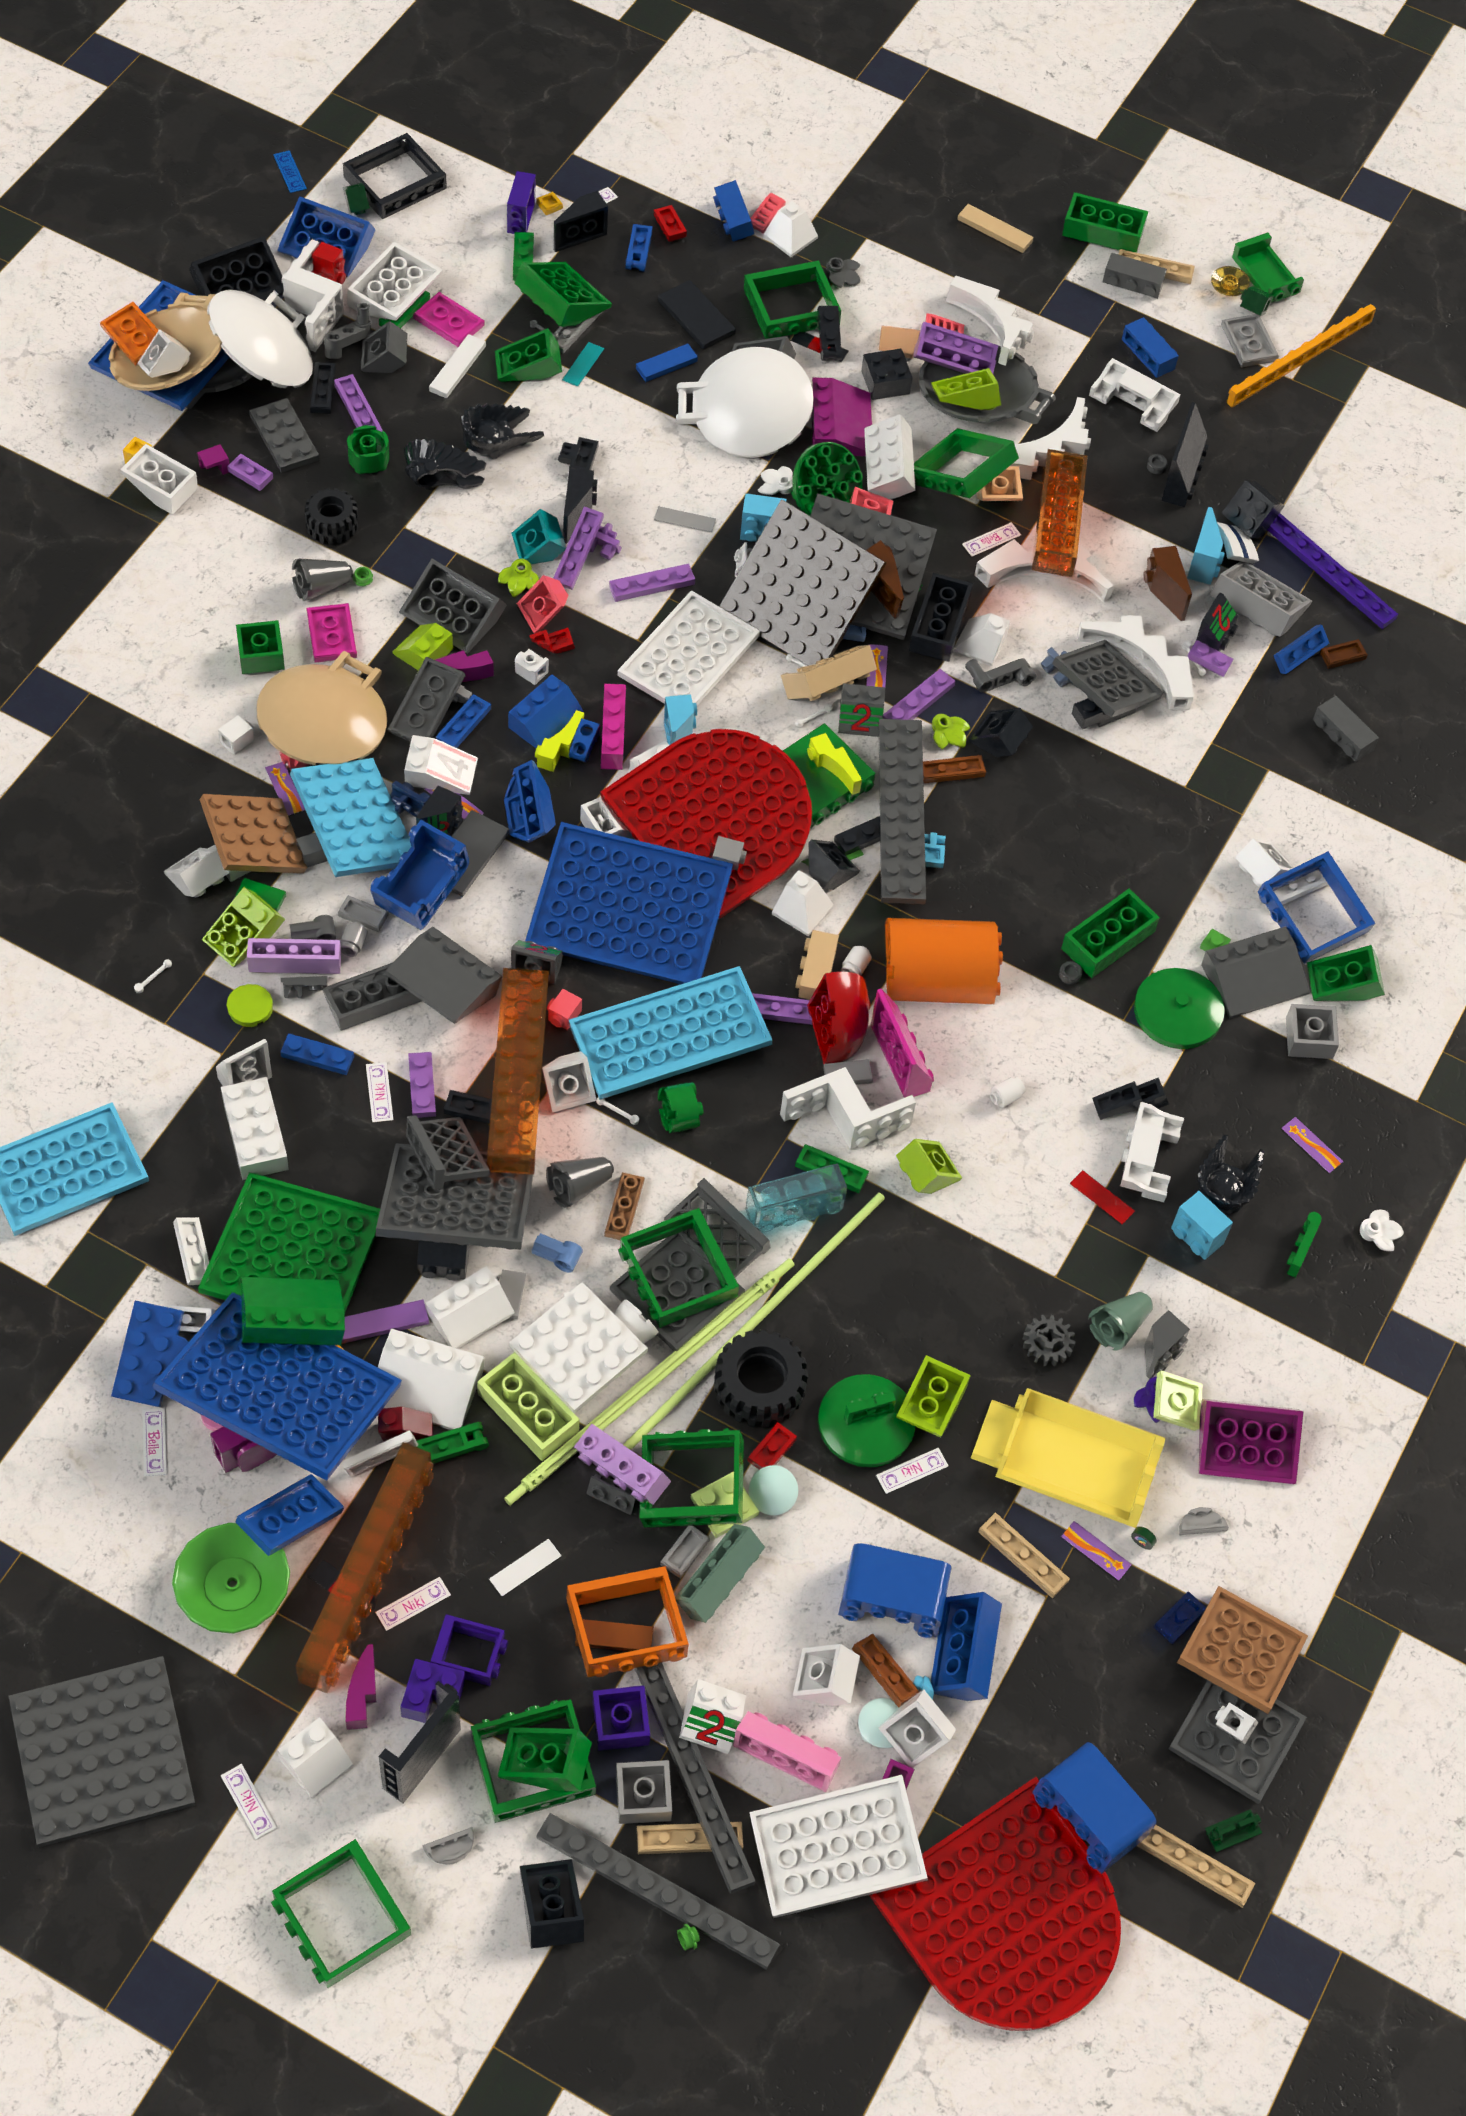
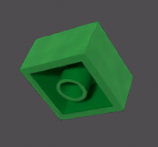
[236,620,285,674]

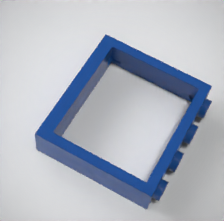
[1258,851,1375,964]

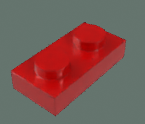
[654,205,687,242]
[748,1422,797,1470]

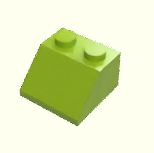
[393,623,453,671]
[896,1139,962,1194]

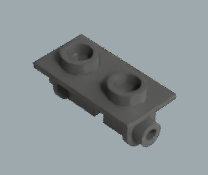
[586,1474,638,1515]

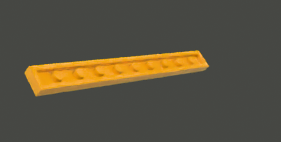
[1227,304,1376,407]

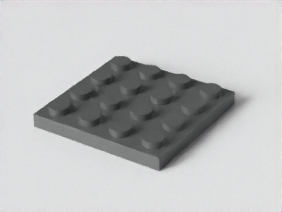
[1052,640,1164,718]
[610,1232,745,1352]
[1169,1680,1307,1804]

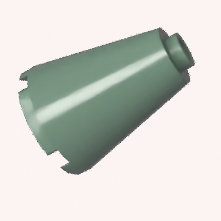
[1089,1292,1153,1351]

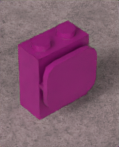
[210,1426,277,1473]

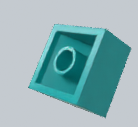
[512,509,566,565]

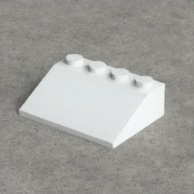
[347,242,443,320]
[378,1329,484,1430]

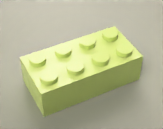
[477,1352,580,1461]

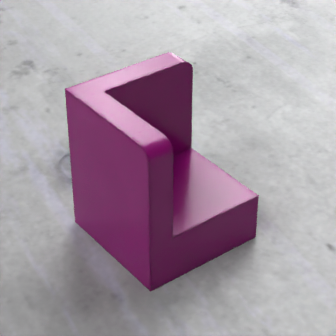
[197,444,230,475]

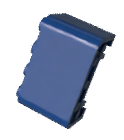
[370,820,469,930]
[838,1543,952,1638]
[1032,1742,1156,1874]

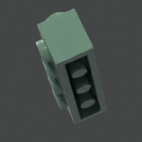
[675,1524,765,1623]

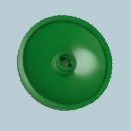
[1134,968,1224,1049]

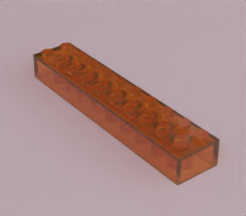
[487,968,549,1174]
[296,1442,434,1693]

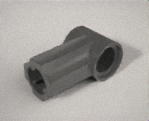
[289,915,336,940]

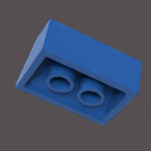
[508,674,584,748]

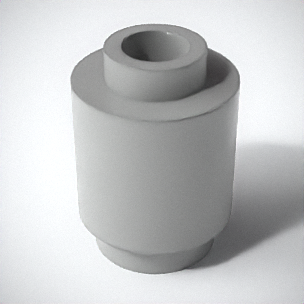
[340,922,368,957]

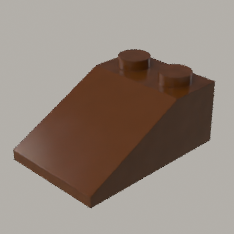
[866,540,904,619]
[1143,546,1192,621]

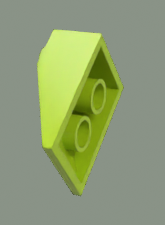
[931,368,1001,410]
[896,1355,970,1438]

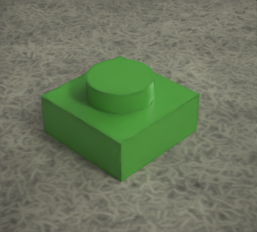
[1200,929,1231,952]

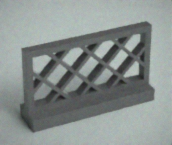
[406,1115,490,1190]
[664,1178,771,1278]

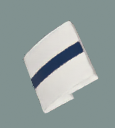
[1217,522,1259,564]

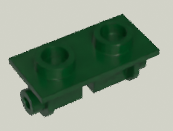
[1205,1809,1262,1853]

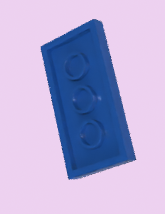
[235,1474,344,1556]

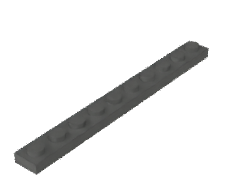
[635,1662,756,1894]
[537,1813,780,1970]

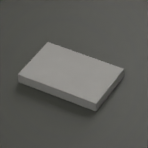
[1221,314,1279,367]

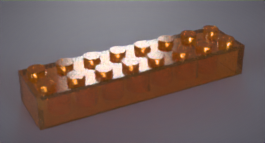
[1031,449,1088,577]

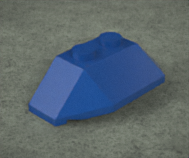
[504,760,556,842]

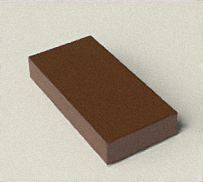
[1320,639,1368,669]

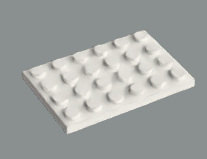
[617,591,760,706]
[749,1775,928,1918]

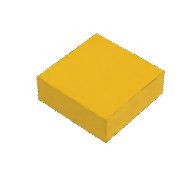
[536,192,563,215]

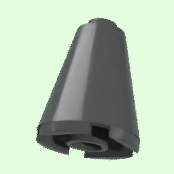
[292,558,353,601]
[546,1157,614,1208]

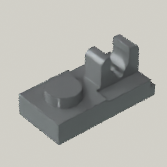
[280,976,328,998]

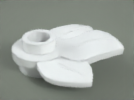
[758,466,793,495]
[1360,1210,1404,1252]

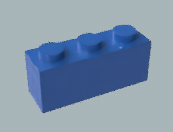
[713,180,755,241]
[1122,317,1179,378]

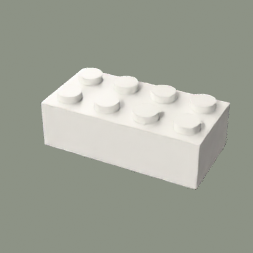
[864,414,915,500]
[221,1077,289,1180]

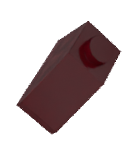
[378,1407,433,1442]

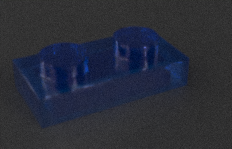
[1154,1591,1206,1645]

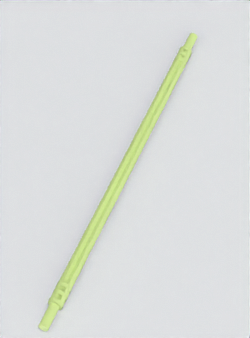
[504,1258,795,1506]

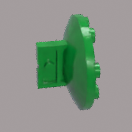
[790,442,863,516]
[818,1374,916,1467]

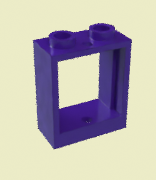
[507,171,536,234]
[430,1614,508,1686]

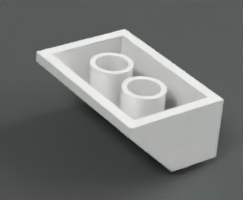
[425,1266,515,1349]

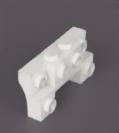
[1089,358,1181,432]
[1120,1102,1184,1202]

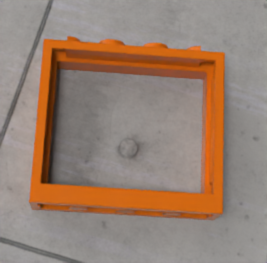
[566,1566,689,1677]

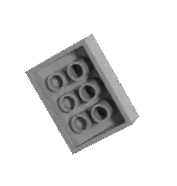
[1210,561,1312,637]

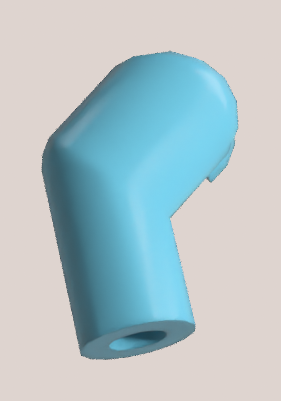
[913,1675,934,1700]

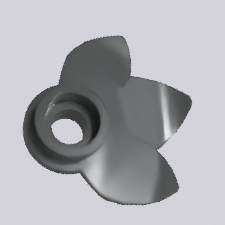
[826,257,861,288]

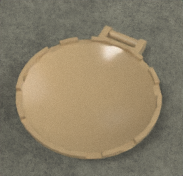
[109,293,222,391]
[257,651,387,766]

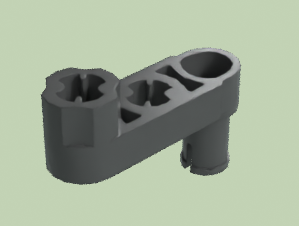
[324,303,371,359]
[965,658,1036,692]

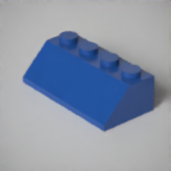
[931,1592,1002,1701]

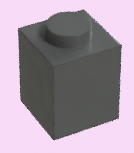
[296,833,328,868]

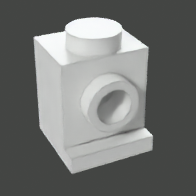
[515,649,549,685]
[1215,1702,1258,1744]

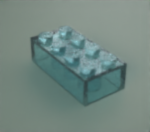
[745,1163,847,1232]

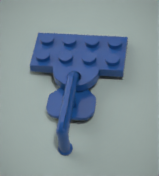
[111,1300,189,1408]

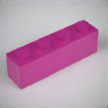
[601,684,626,770]

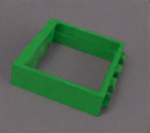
[743,260,841,339]
[914,428,1019,499]
[618,1208,739,1328]
[640,1428,744,1528]
[471,1699,596,1823]
[271,1839,411,1988]

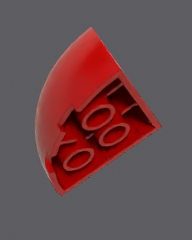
[807,972,870,1064]

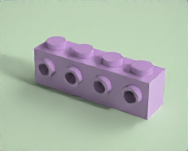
[247,938,341,974]
[574,1424,671,1505]

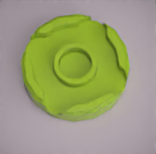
[227,984,273,1027]

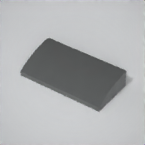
[322,963,422,1031]

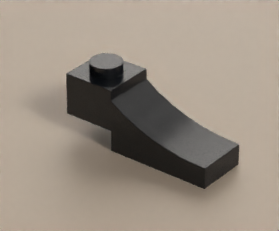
[1072,698,1136,729]
[1092,1077,1169,1120]

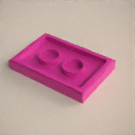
[413,292,485,347]
[306,603,357,663]

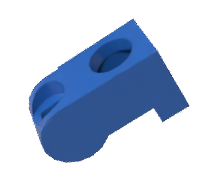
[569,718,600,762]

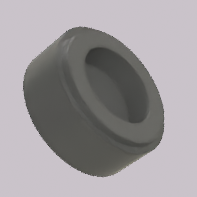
[1147,454,1168,474]
[1059,961,1082,984]

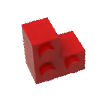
[311,242,346,284]

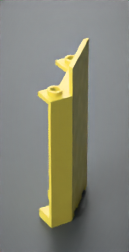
[971,1388,1165,1528]

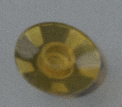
[1211,266,1250,296]

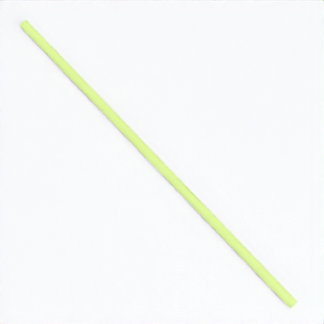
[623,1192,885,1450]

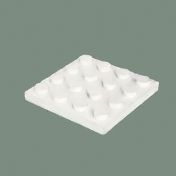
[509,1282,648,1414]

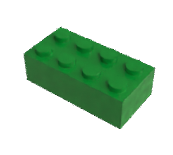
[1062,192,1149,253]
[1061,889,1160,978]

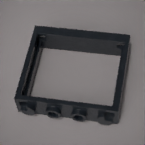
[343,133,447,219]

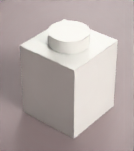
[218,715,254,755]

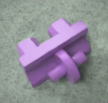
[589,523,622,560]

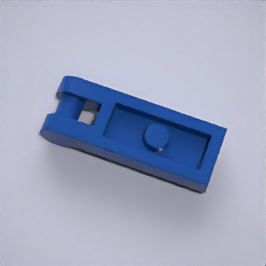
[625,224,653,272]

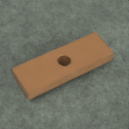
[604,1172,645,1240]

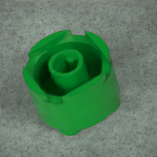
[347,425,389,474]
[658,1082,703,1133]

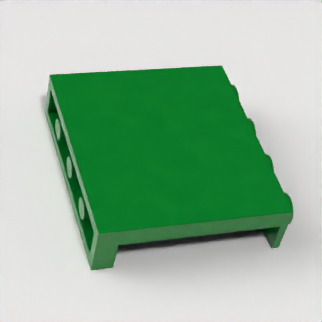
[783,723,876,828]

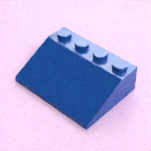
[277,196,375,277]

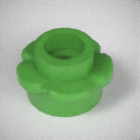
[352,567,373,586]
[677,1924,700,1950]

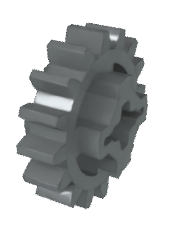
[1022,1315,1075,1366]

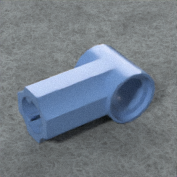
[532,1233,583,1273]

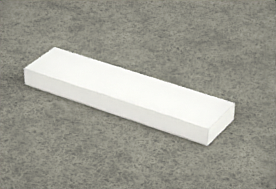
[429,334,486,399]

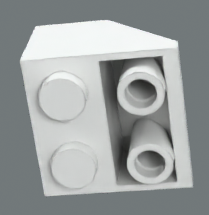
[580,797,634,839]

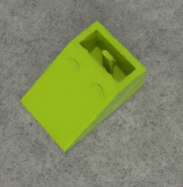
[202,887,285,967]

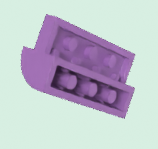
[913,322,999,374]

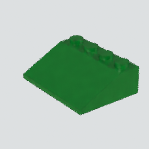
[514,262,612,327]
[241,1277,345,1345]

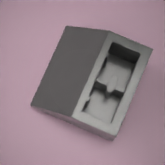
[1144,1310,1190,1379]

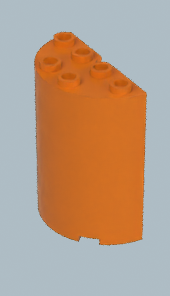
[885,918,1003,1004]

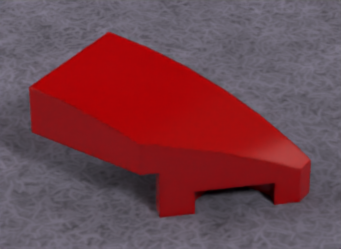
[529,628,575,654]

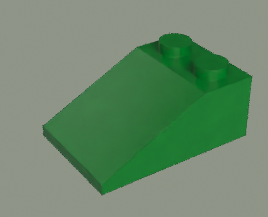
[495,328,562,382]
[1306,945,1385,1001]
[498,1728,592,1792]

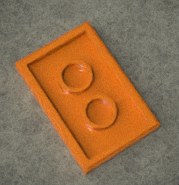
[100,302,158,366]

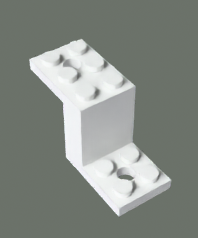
[282,239,344,352]
[780,1067,916,1149]

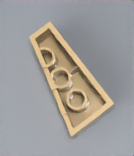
[781,645,877,701]

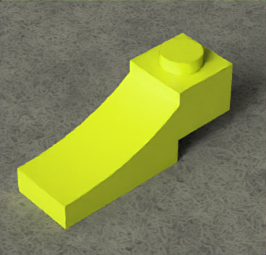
[535,710,584,772]
[807,733,862,795]

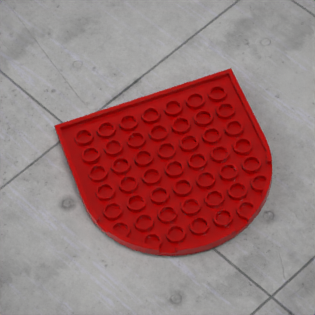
[600,729,812,920]
[869,1777,1121,2031]

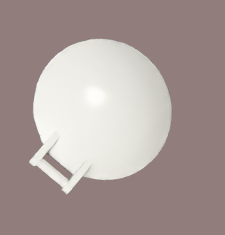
[207,290,313,388]
[676,347,813,458]

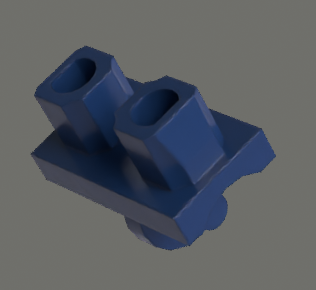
[390,781,430,817]

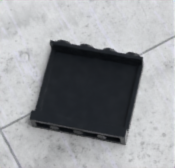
[378,1681,461,1804]

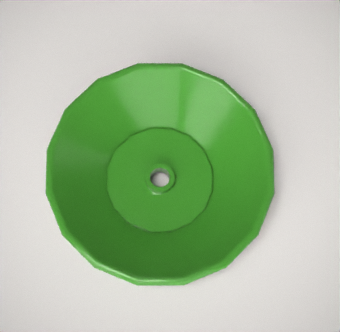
[172,1523,290,1634]

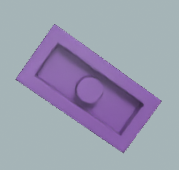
[227,454,273,491]
[1188,640,1234,677]

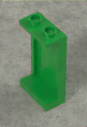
[1232,232,1304,303]

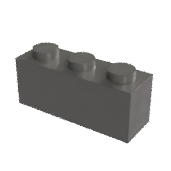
[1102,253,1167,299]
[1313,696,1379,762]

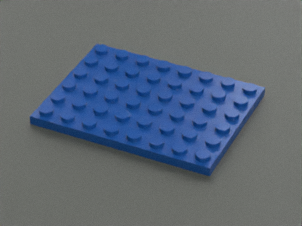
[525,822,733,984]
[153,1292,402,1481]

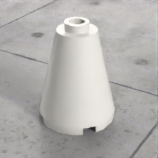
[614,1300,658,1344]

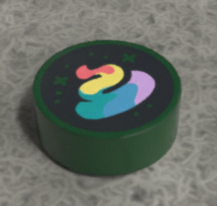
[1131,1526,1157,1550]

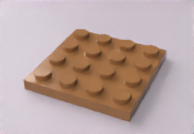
[199,794,307,874]
[1177,1586,1308,1714]

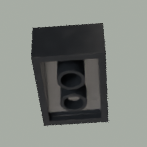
[553,191,608,252]
[563,468,598,544]
[520,1859,584,1949]

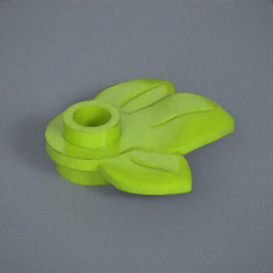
[498,558,539,598]
[932,714,970,749]

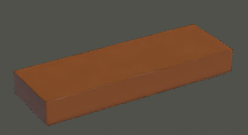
[923,755,986,784]
[575,1619,654,1652]
[852,1634,920,1707]

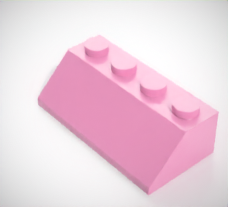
[733,1711,841,1792]

